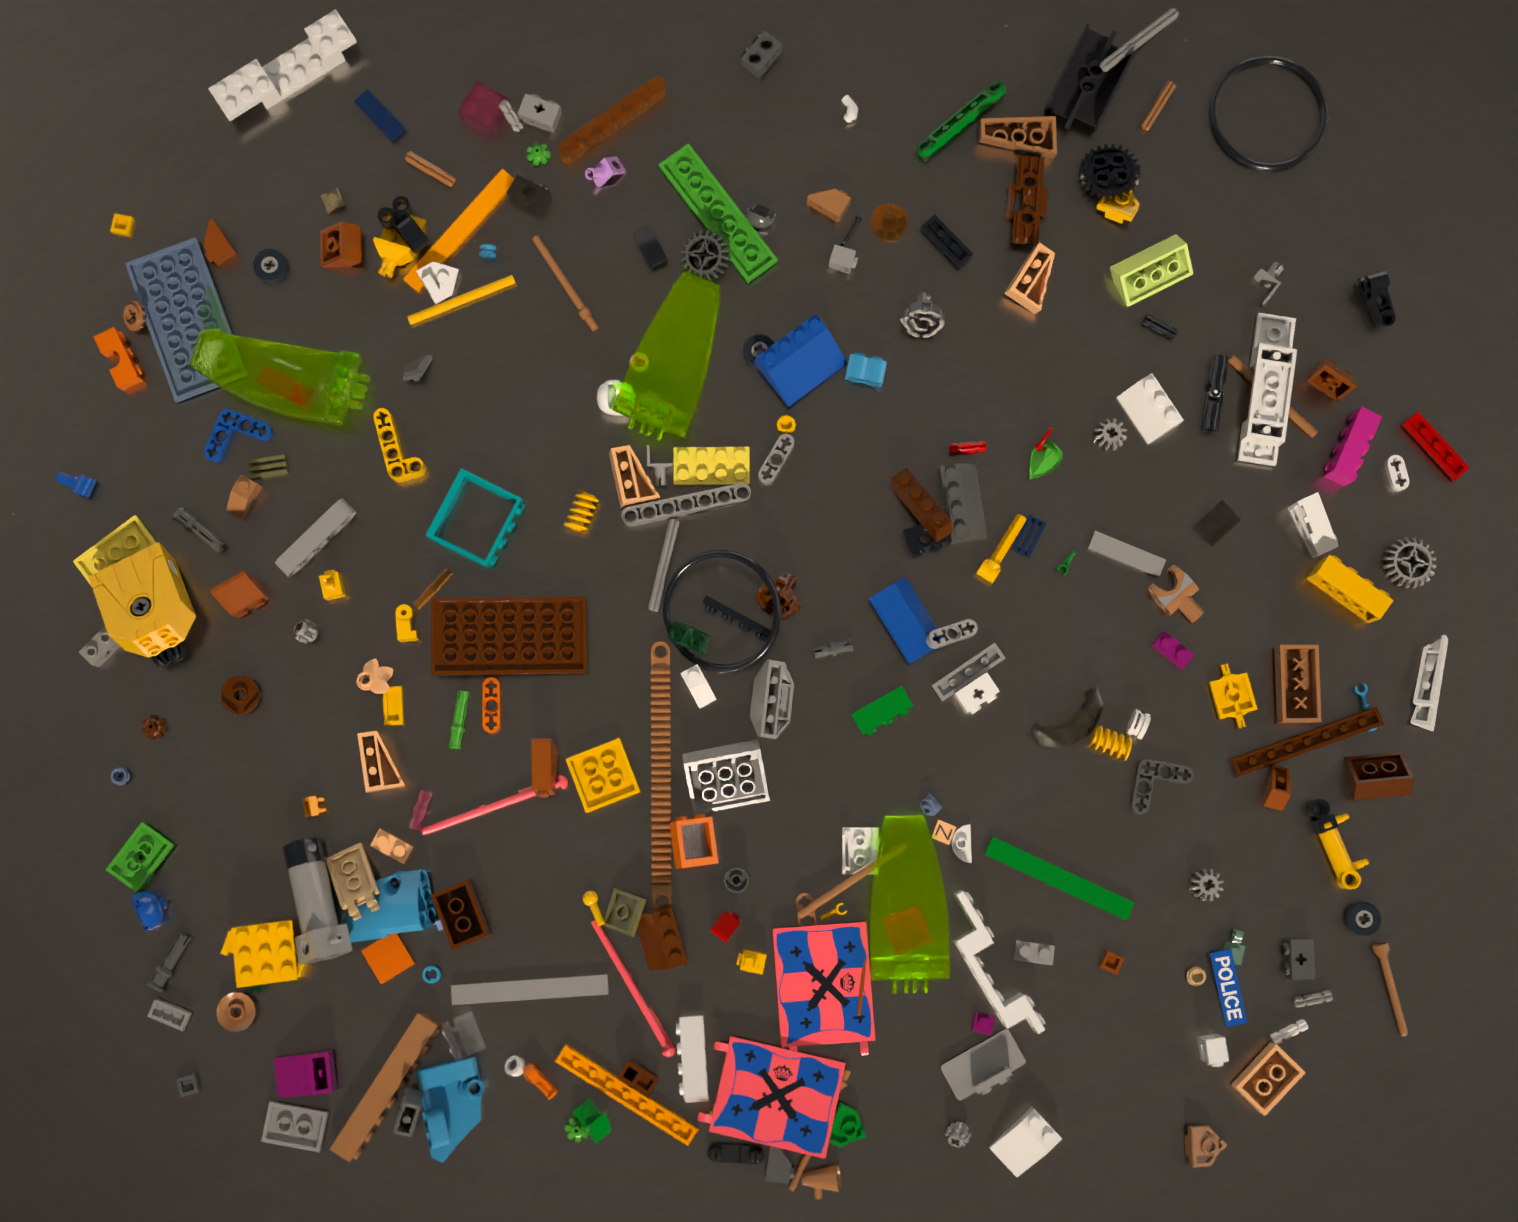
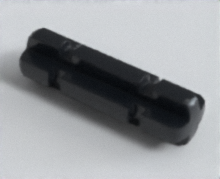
[1142,314,1178,339]

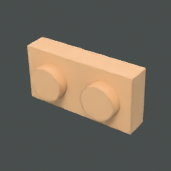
[370,829,414,864]

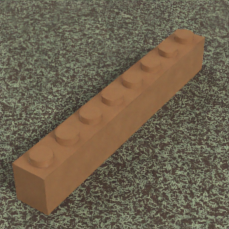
[330,1012,440,1162]

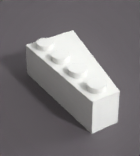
[676,1016,709,1103]

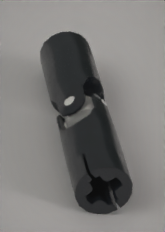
[1202,355,1229,432]

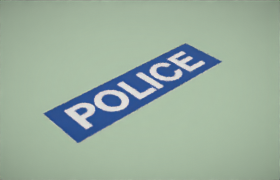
[1210,949,1247,1027]

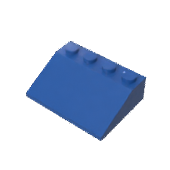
[754,313,847,407]

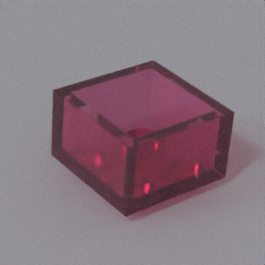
[458,80,511,137]

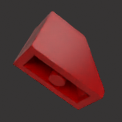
[710,910,740,943]

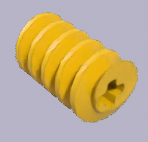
[564,490,599,532]
[1089,725,1132,761]

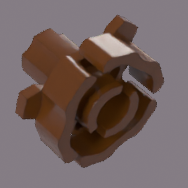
[756,573,801,618]

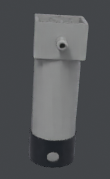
[283,838,352,965]

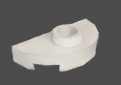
[951,824,972,863]

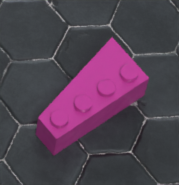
[1324,406,1382,487]

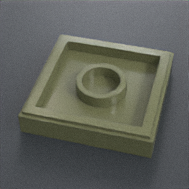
[603,888,647,937]

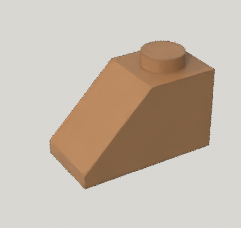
[807,189,851,222]
[226,474,263,520]

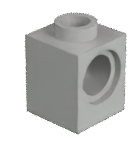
[828,245,858,274]

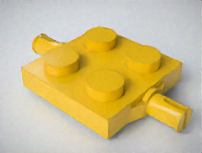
[1208,663,1258,729]

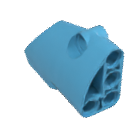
[341,869,436,942]
[416,1057,484,1163]

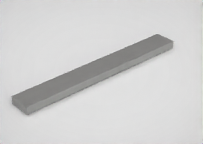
[451,974,609,1005]

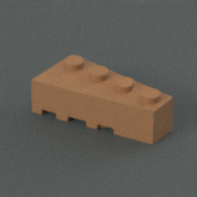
[978,116,1057,158]

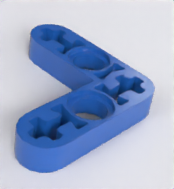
[204,409,273,462]

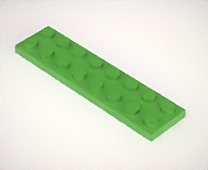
[658,143,778,283]

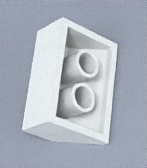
[1117,373,1184,445]

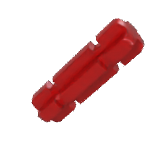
[949,441,987,455]

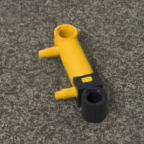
[1306,799,1369,889]

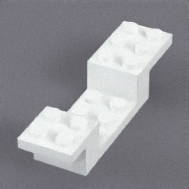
[208,9,357,121]
[1237,313,1297,466]
[953,890,1045,1034]

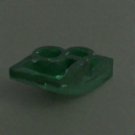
[667,621,712,654]

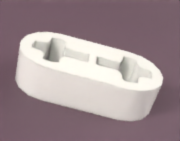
[1385,455,1410,491]

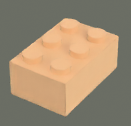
[1231,1042,1306,1116]

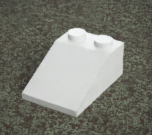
[989,1106,1062,1177]

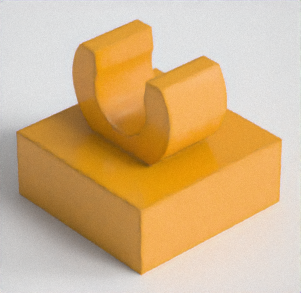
[302,796,326,818]

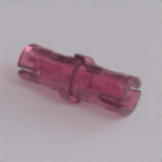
[408,790,432,831]

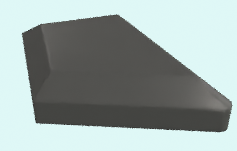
[403,355,433,381]

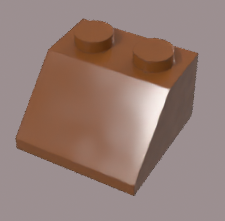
[320,222,362,268]

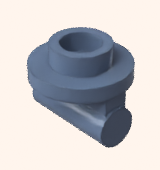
[920,793,943,816]

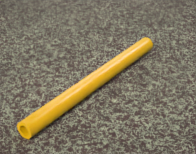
[407,275,515,325]

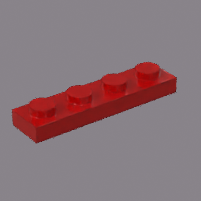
[1402,412,1470,481]

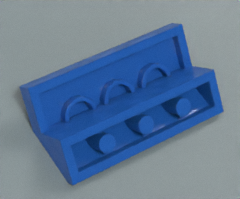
[869,577,942,664]

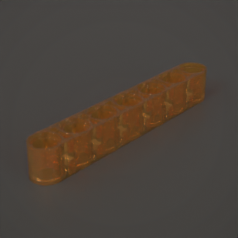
[558,77,666,163]

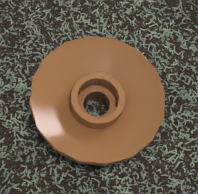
[216,992,256,1032]

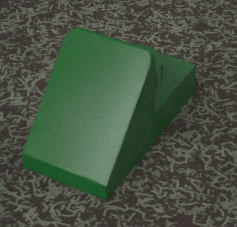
[572,1099,611,1144]

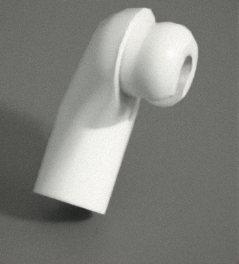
[841,95,858,123]

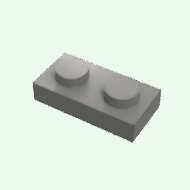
[1013,940,1055,965]

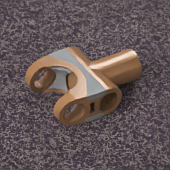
[1148,565,1204,623]

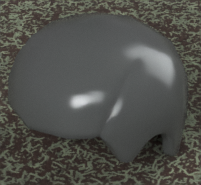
[746,204,776,229]

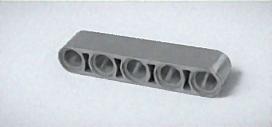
[275,498,356,577]

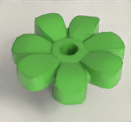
[527,142,551,166]
[565,1117,589,1142]

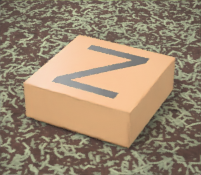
[931,820,956,845]

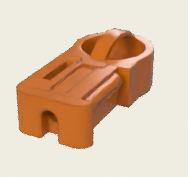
[523,1063,558,1100]

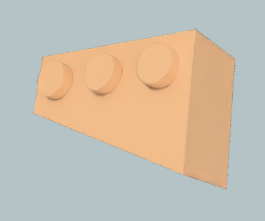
[1004,243,1055,314]
[609,445,660,508]
[357,731,405,793]

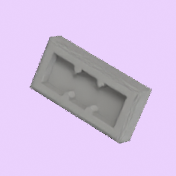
[147,997,192,1032]

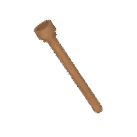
[1372,942,1408,1036]

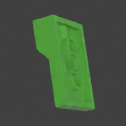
[105,822,174,893]

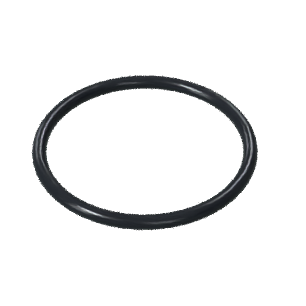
[1210,56,1329,171]
[663,550,782,672]

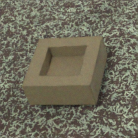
[321,188,346,214]

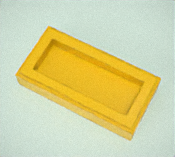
[383,686,404,726]

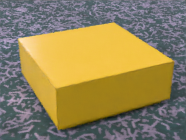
[110,213,135,236]

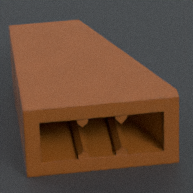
[531,738,558,798]

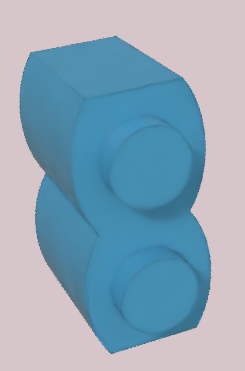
[845,352,887,387]

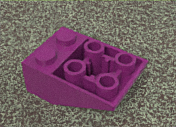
[274,1050,337,1098]

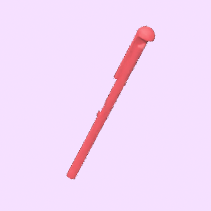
[421,775,568,835]
[591,920,676,1057]

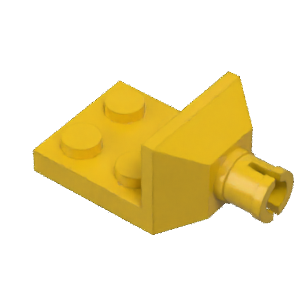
[373,215,427,278]

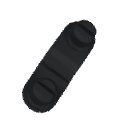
[707,1144,764,1164]

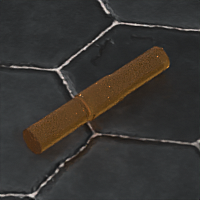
[413,567,452,609]

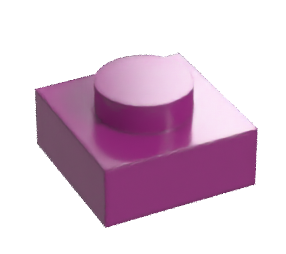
[972,1011,995,1035]

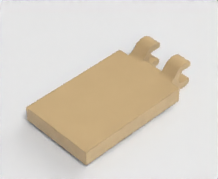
[326,842,380,920]

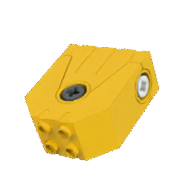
[88,542,196,658]

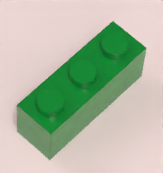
[851,686,913,736]

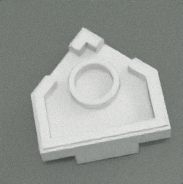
[416,262,459,305]

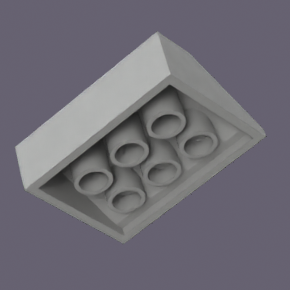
[682,739,770,815]

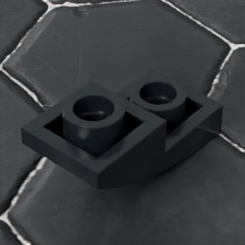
[634,225,668,269]

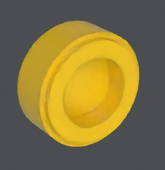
[777,415,796,434]

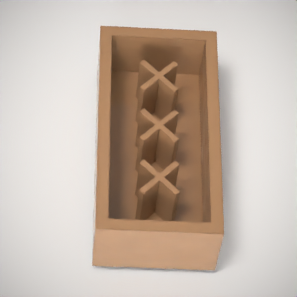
[1274,645,1322,724]

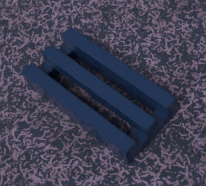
[1012,514,1046,557]

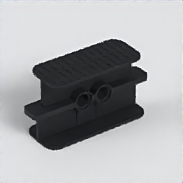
[1044,24,1136,132]

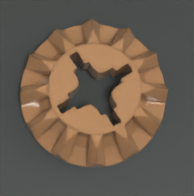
[123,300,146,331]

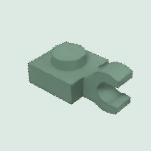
[1222,929,1246,965]

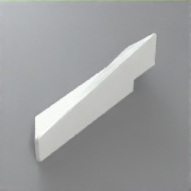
[1410,635,1448,731]

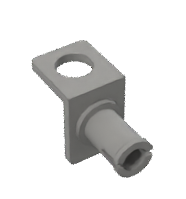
[1253,262,1283,305]
[647,444,673,486]

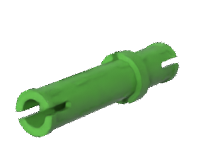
[448,690,470,749]

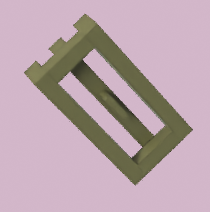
[247,454,289,480]

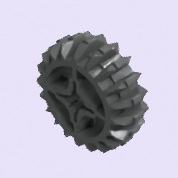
[681,229,731,281]

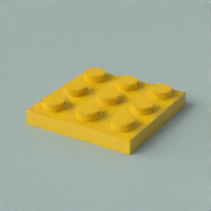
[565,738,641,813]
[231,920,298,988]

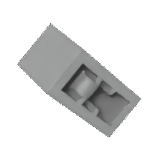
[517,93,562,133]
[79,626,120,667]

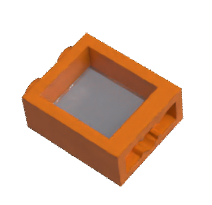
[669,814,718,869]

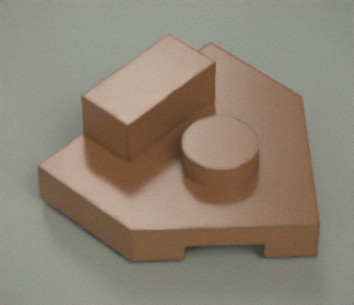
[1184,1125,1227,1168]

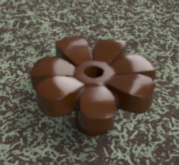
[142,715,167,739]

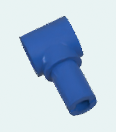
[55,471,96,498]

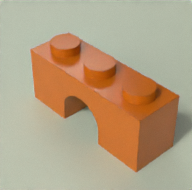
[94,327,143,391]

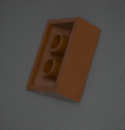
[1344,752,1414,800]
[637,903,688,970]

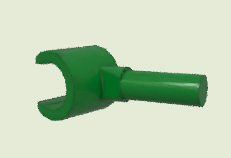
[1057,551,1076,576]

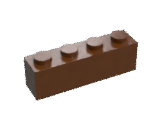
[891,468,952,542]

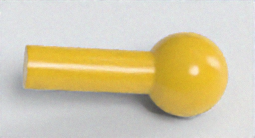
[583,891,605,926]

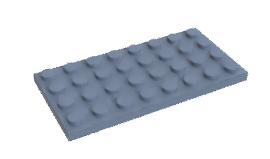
[125,237,248,402]

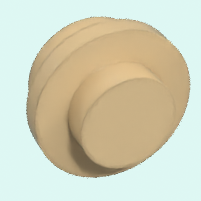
[1186,966,1206,986]

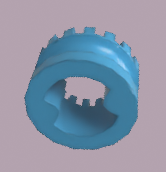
[479,244,497,258]
[422,965,441,984]

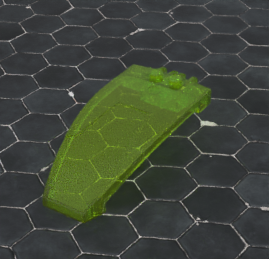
[613,272,720,440]
[190,328,370,426]
[870,815,950,994]

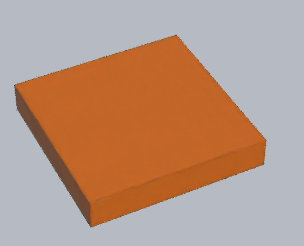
[361,933,416,984]

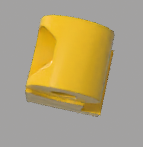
[395,604,420,642]

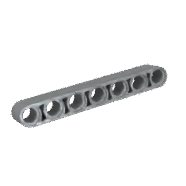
[621,483,751,526]

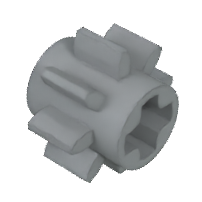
[294,619,318,644]
[945,1122,972,1147]

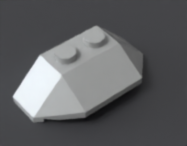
[750,659,794,739]

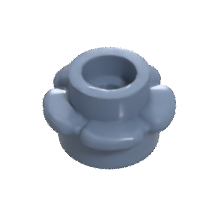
[111,767,130,786]

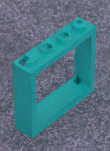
[425,468,525,569]

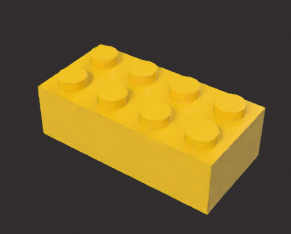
[1306,555,1394,623]

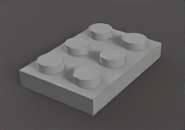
[261,1101,329,1152]

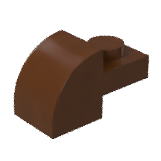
[616,1059,659,1096]

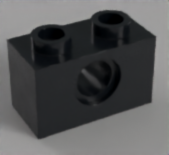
[902,525,946,556]

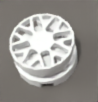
[1126,709,1151,740]

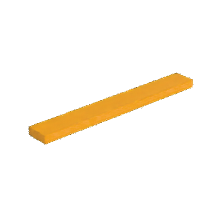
[403,169,517,292]
[555,1044,699,1146]

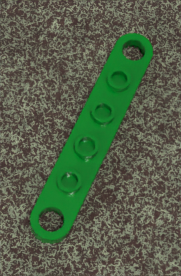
[916,81,1006,157]

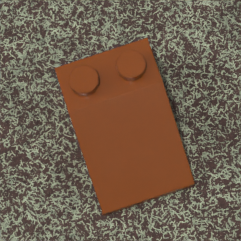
[1307,358,1357,401]
[209,571,269,618]

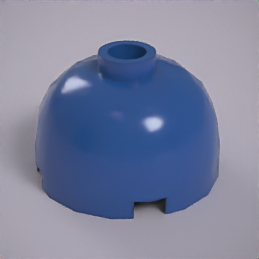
[130,891,166,931]

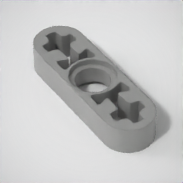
[758,434,794,485]
[926,619,978,649]

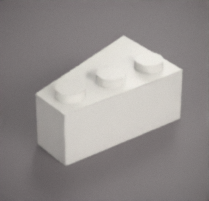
[1288,492,1339,559]

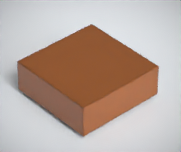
[1098,949,1125,976]

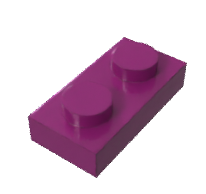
[1152,631,1195,670]

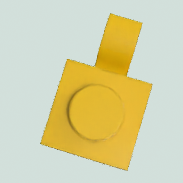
[319,570,346,600]
[737,949,766,974]

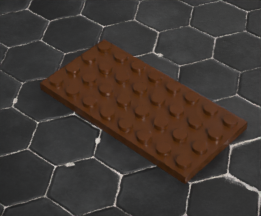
[431,597,587,676]

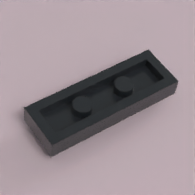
[920,214,973,268]

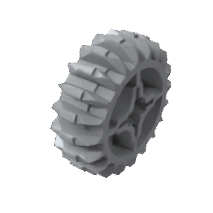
[1383,537,1437,589]

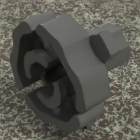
[900,293,945,338]

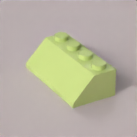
[1110,234,1194,307]

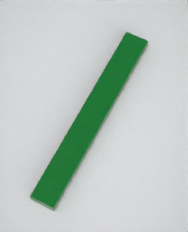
[984,837,1135,921]

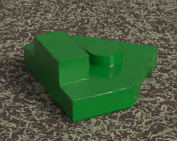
[829,1102,866,1147]

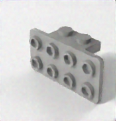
[940,1029,1026,1100]

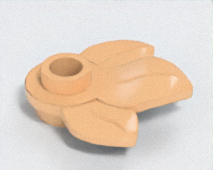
[356,658,394,694]

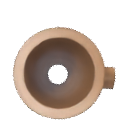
[802,1164,841,1199]

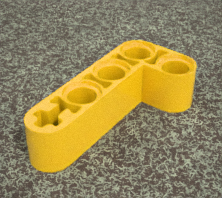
[373,408,426,482]

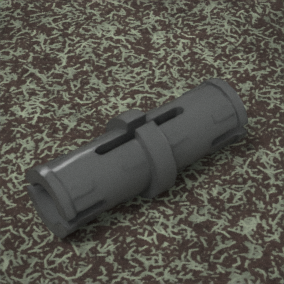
[813,639,853,659]

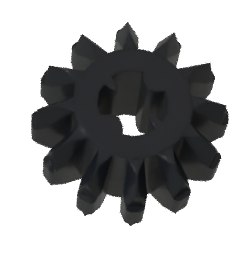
[152,642,186,668]

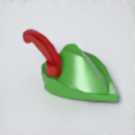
[1029,427,1063,480]

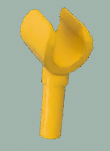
[820,903,847,920]

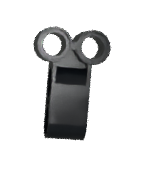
[377,196,431,254]
[1357,270,1396,328]

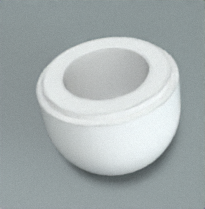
[505,1056,525,1077]

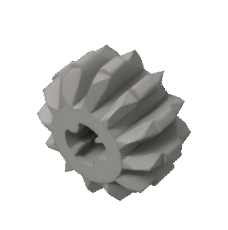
[1094,418,1127,450]
[1190,868,1224,901]

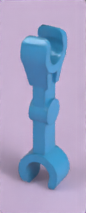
[1353,683,1377,732]

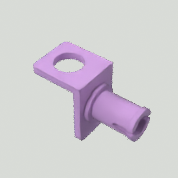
[585,157,626,187]

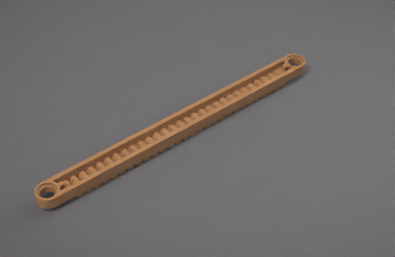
[651,641,672,908]

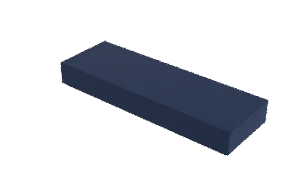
[354,89,406,142]

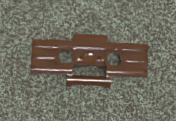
[1005,155,1048,245]

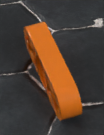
[482,677,501,734]

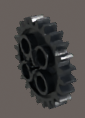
[1079,144,1141,201]

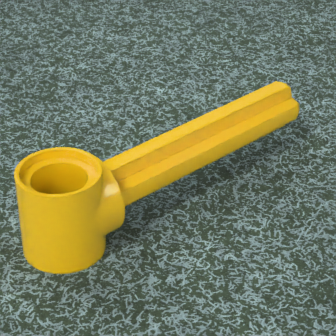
[976,514,1026,583]

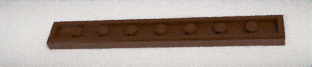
[1230,707,1384,778]

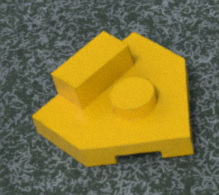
[1097,190,1140,224]

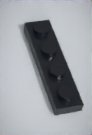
[703,595,771,641]

